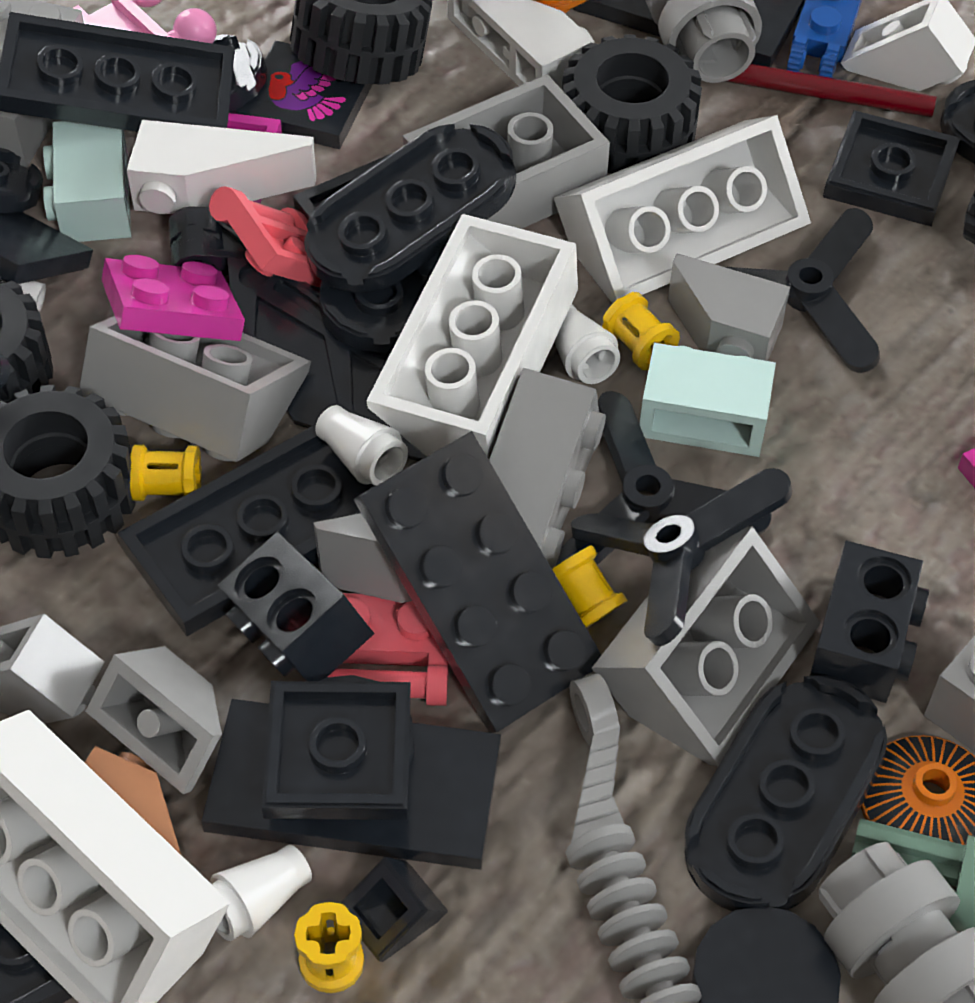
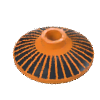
[861,735,975,845]

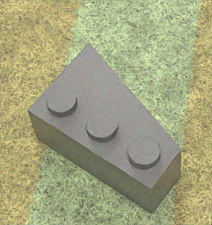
[489,368,606,568]

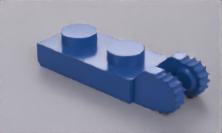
[787,0,862,78]

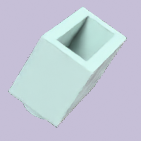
[43,121,131,242]
[640,343,776,457]

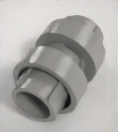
[645,0,762,83]
[819,842,975,1003]

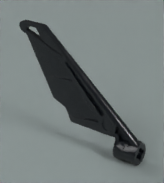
[169,207,427,461]

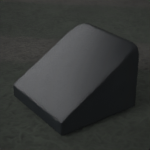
[340,857,448,962]

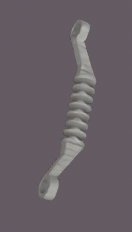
[565,673,702,1003]

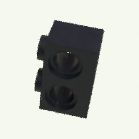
[218,532,375,681]
[809,540,929,703]

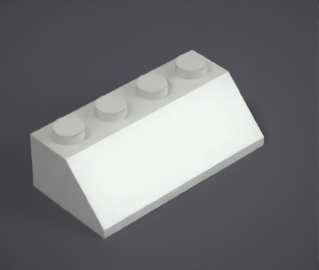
[553,115,811,303]
[366,214,578,459]
[0,710,230,1003]

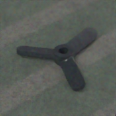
[725,208,880,373]
[556,391,772,566]
[571,468,792,646]

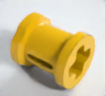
[602,292,680,370]
[130,445,202,501]
[552,545,628,628]
[294,902,365,993]

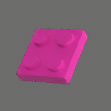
[101,255,245,341]

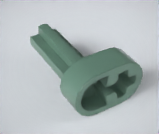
[851,818,975,932]

